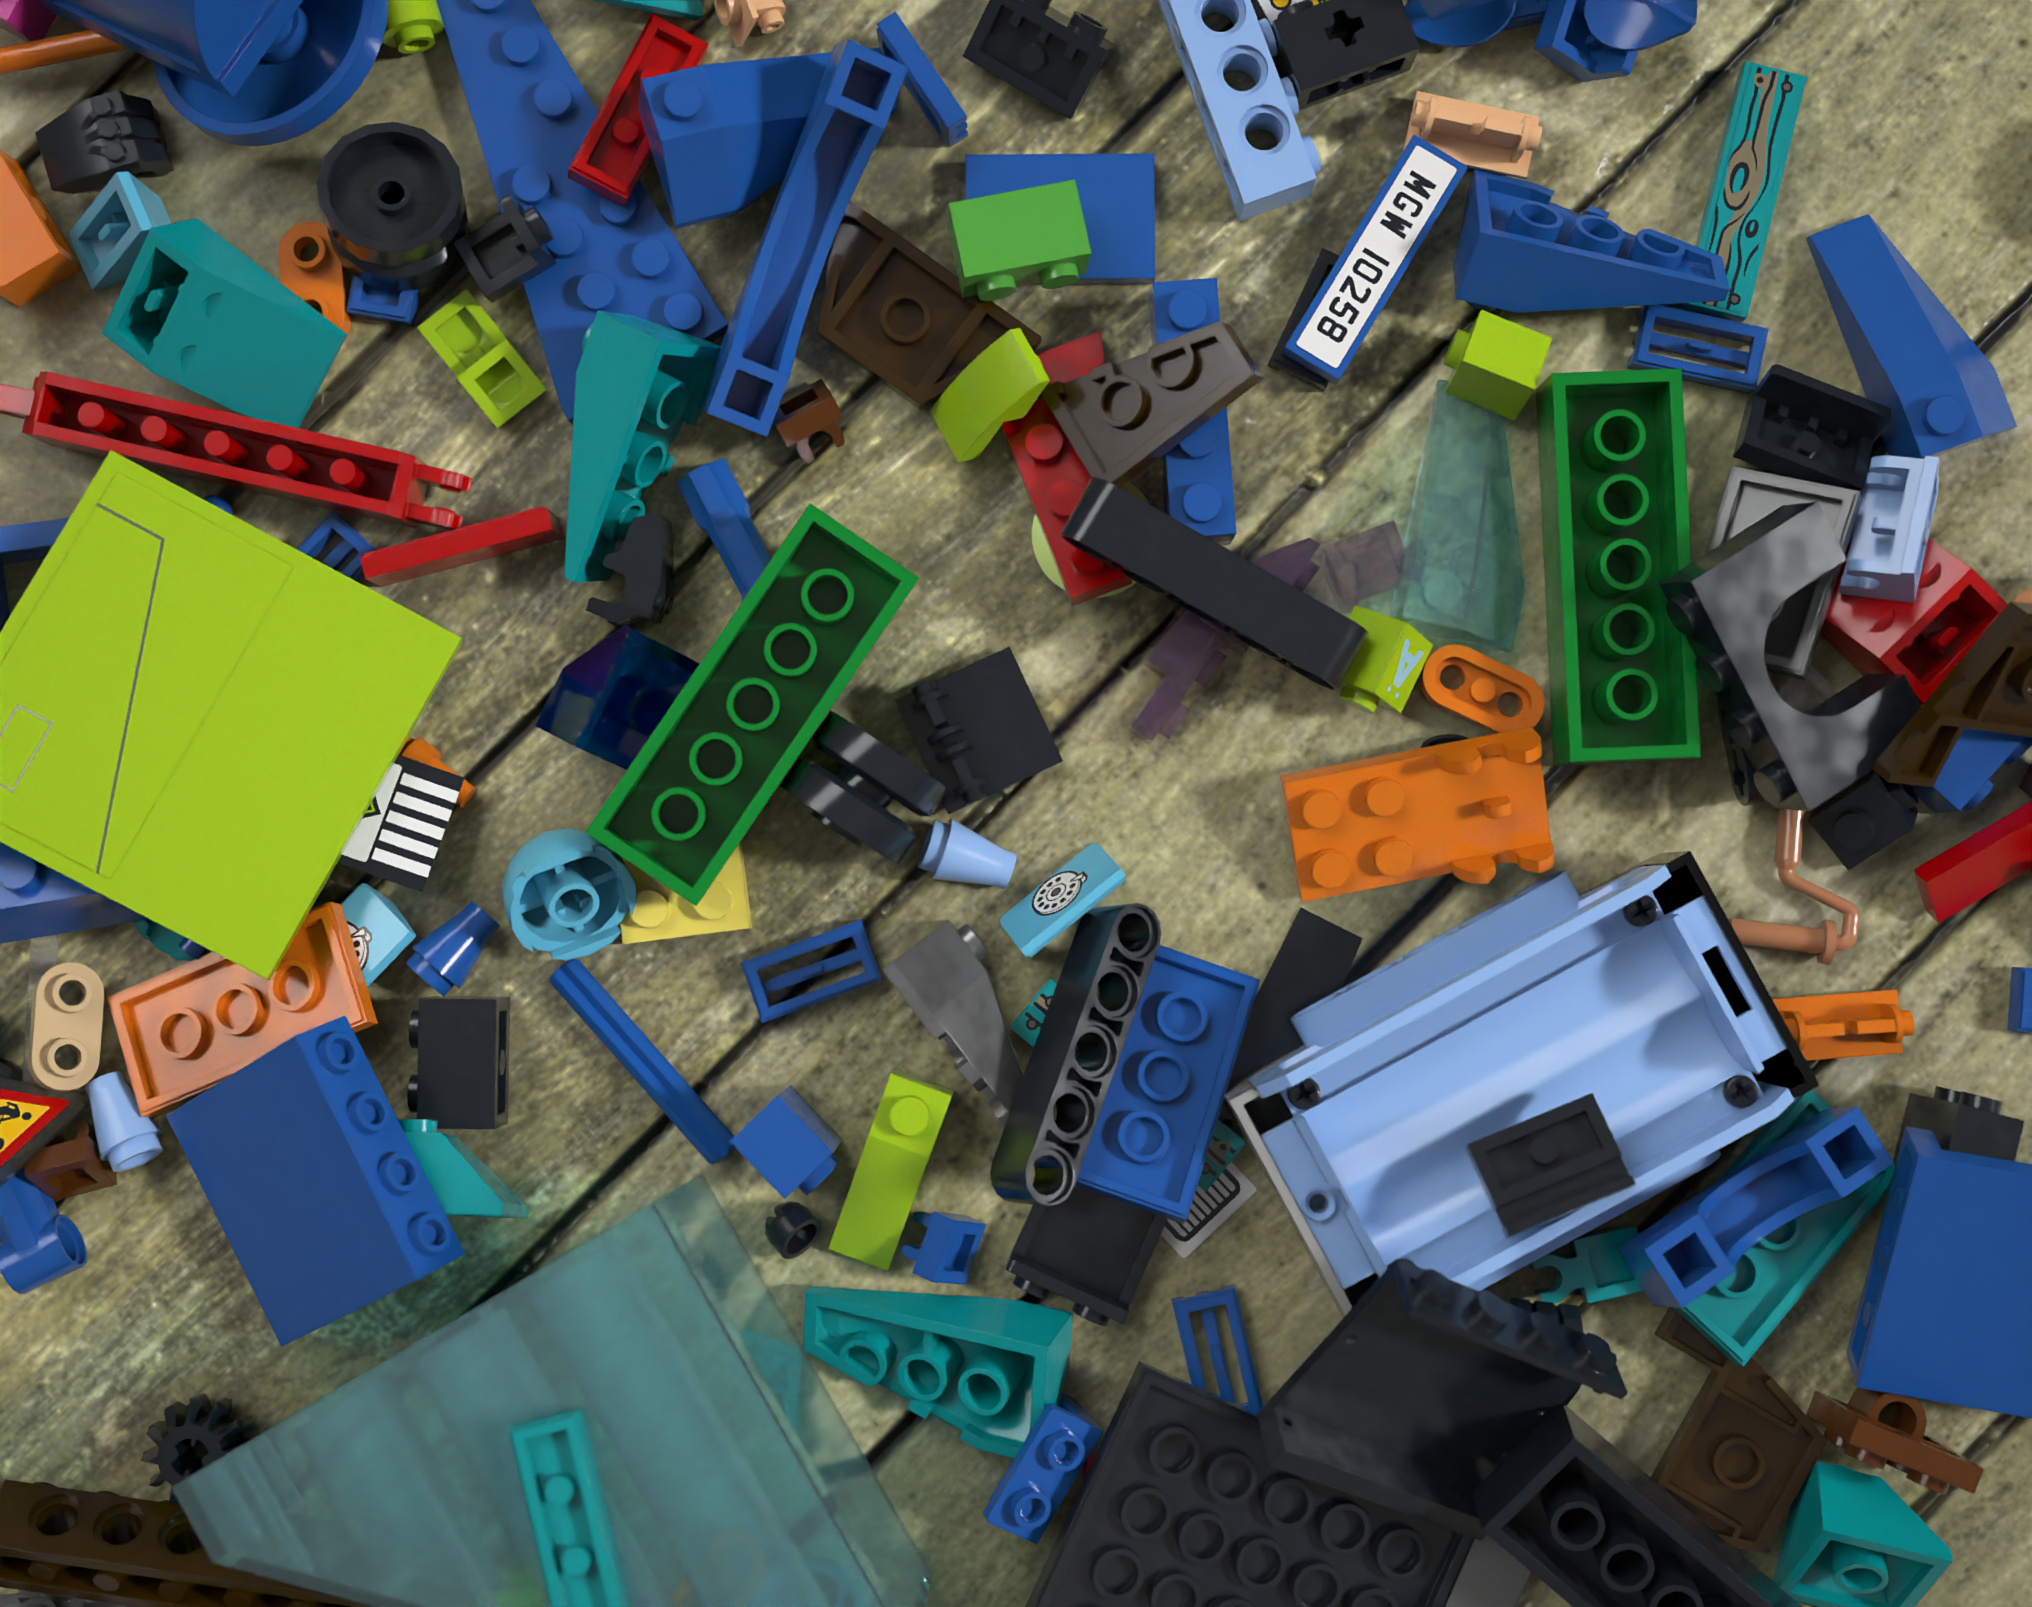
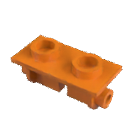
[1768,989,1914,1063]

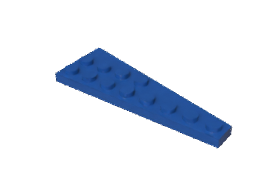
[437,0,729,425]

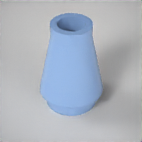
[918,818,1017,889]
[85,1071,163,1172]

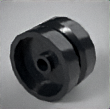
[316,122,470,292]
[780,710,949,865]

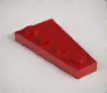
[1001,331,1132,606]

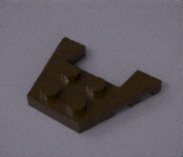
[1872,601,2032,798]
[1651,1307,1828,1553]

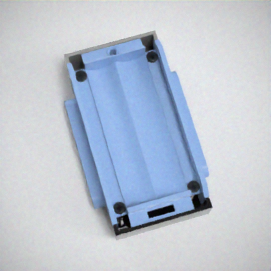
[1224,851,1820,1318]

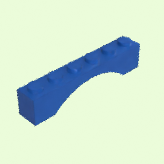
[698,39,908,437]

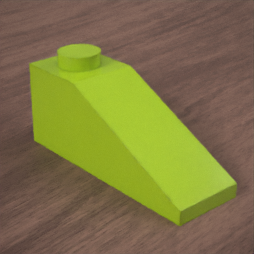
[828,1068,954,1271]

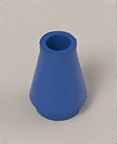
[405,901,500,997]

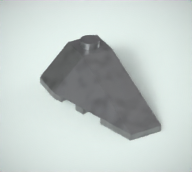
[882,920,1023,1127]

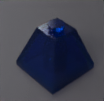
[535,625,700,770]

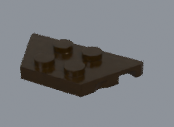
[817,200,1041,410]

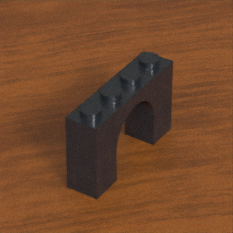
[1659,501,1921,812]

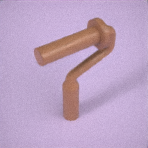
[1726,808,1860,965]

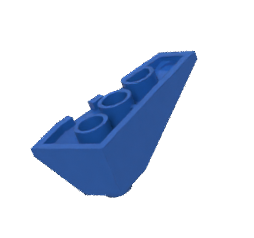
[638,48,899,229]
[1453,169,1730,313]
[1806,214,2017,459]

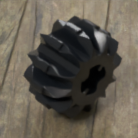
[141,1394,260,1509]

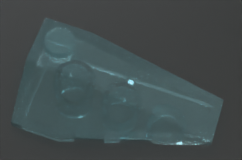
[1389,379,1525,652]

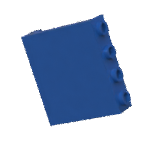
[166,1015,465,1347]
[1846,1126,2032,1418]

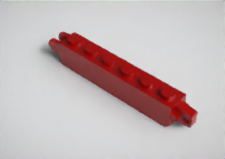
[0,371,472,530]

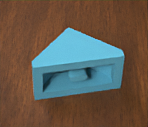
[68,171,171,291]

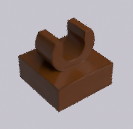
[773,378,844,463]
[25,1119,117,1201]

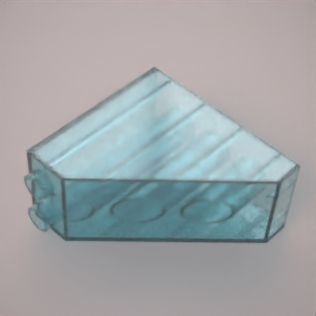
[172,1173,932,1607]

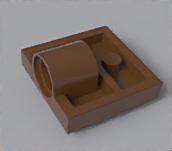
[1806,1388,1984,1495]

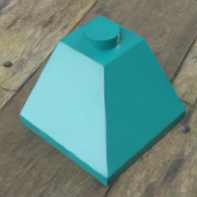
[398,1119,529,1219]
[1773,1462,1953,1607]

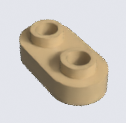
[28,962,104,1092]

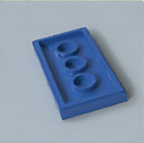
[1075,945,1260,1224]

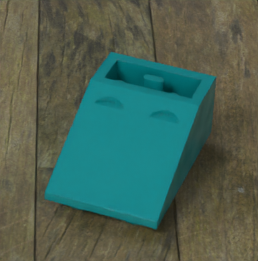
[102,218,347,428]

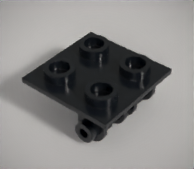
[895,646,1063,815]

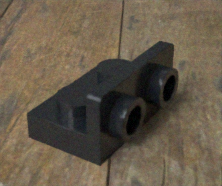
[963,0,1117,119]

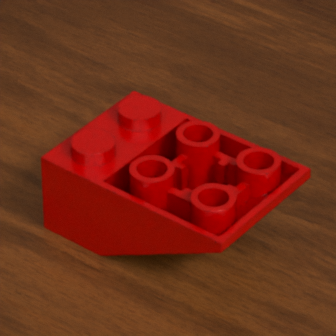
[1821,491,2008,706]

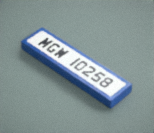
[1282,134,1468,385]

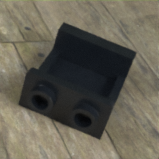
[1006,1186,1168,1326]

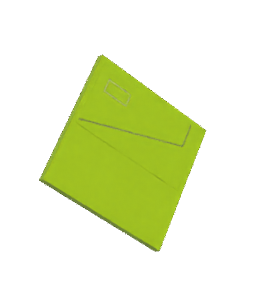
[0,450,463,980]

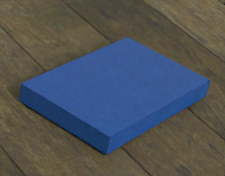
[965,153,1155,284]

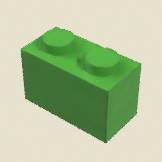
[947,179,1092,301]

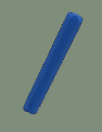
[549,958,735,1165]

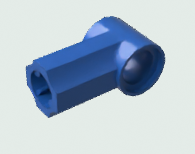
[0,1156,87,1294]

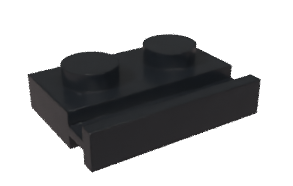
[1465,1093,1636,1239]

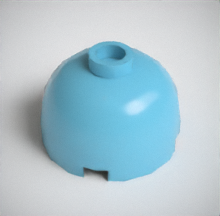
[502,828,637,960]

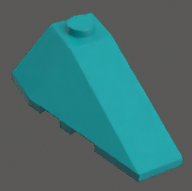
[564,311,721,583]
[803,1286,1073,1458]

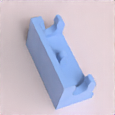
[1840,455,1939,603]

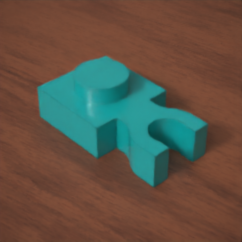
[1528,1223,1644,1304]

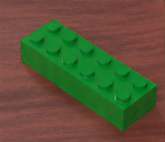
[1536,368,1701,766]
[585,503,919,906]

